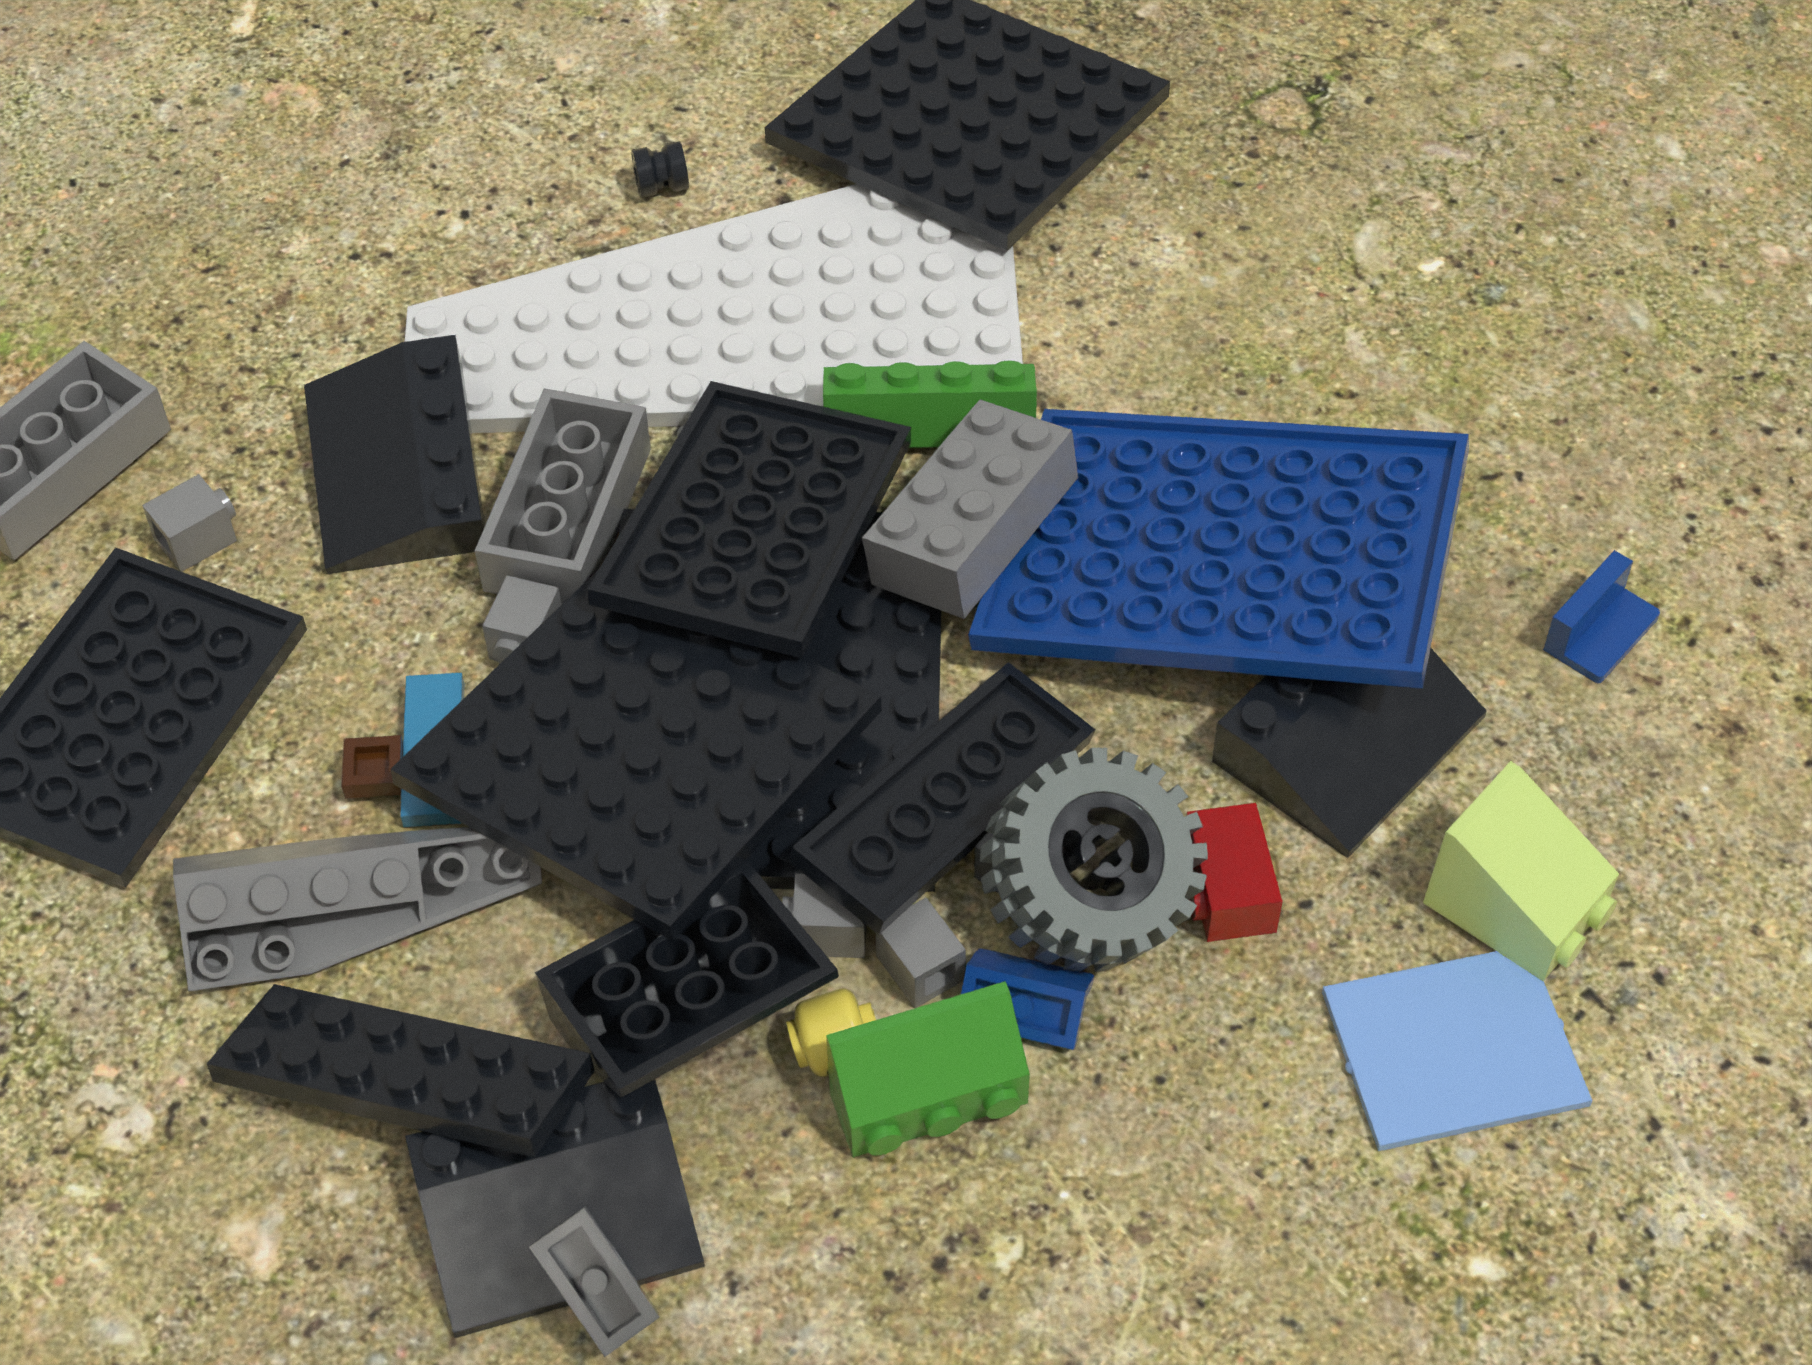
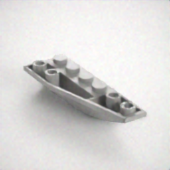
[173,827,542,991]

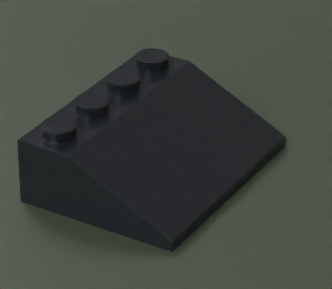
[304,335,485,574]
[1212,648,1487,858]
[535,860,839,1097]
[405,1079,705,1338]

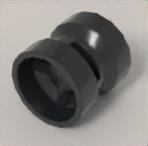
[631,141,689,198]

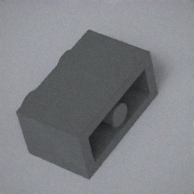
[529,1206,660,1357]

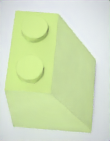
[1423,761,1619,981]

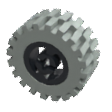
[980,748,1208,972]

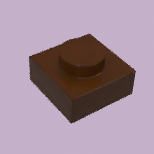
[341,735,403,799]

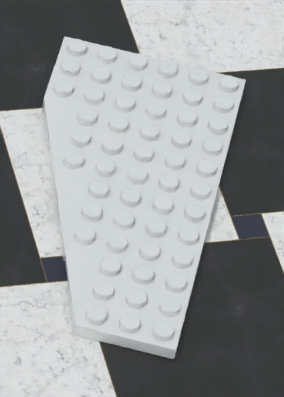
[405,184,1023,433]

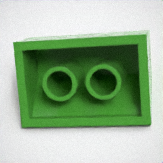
[826,981,1030,1158]

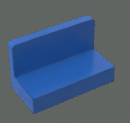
[1543,550,1660,683]
[961,948,1094,1050]

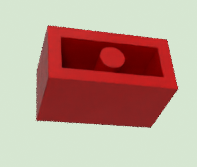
[1186,803,1283,942]

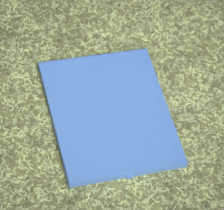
[1322,951,1592,1151]

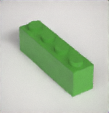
[823,360,1037,448]

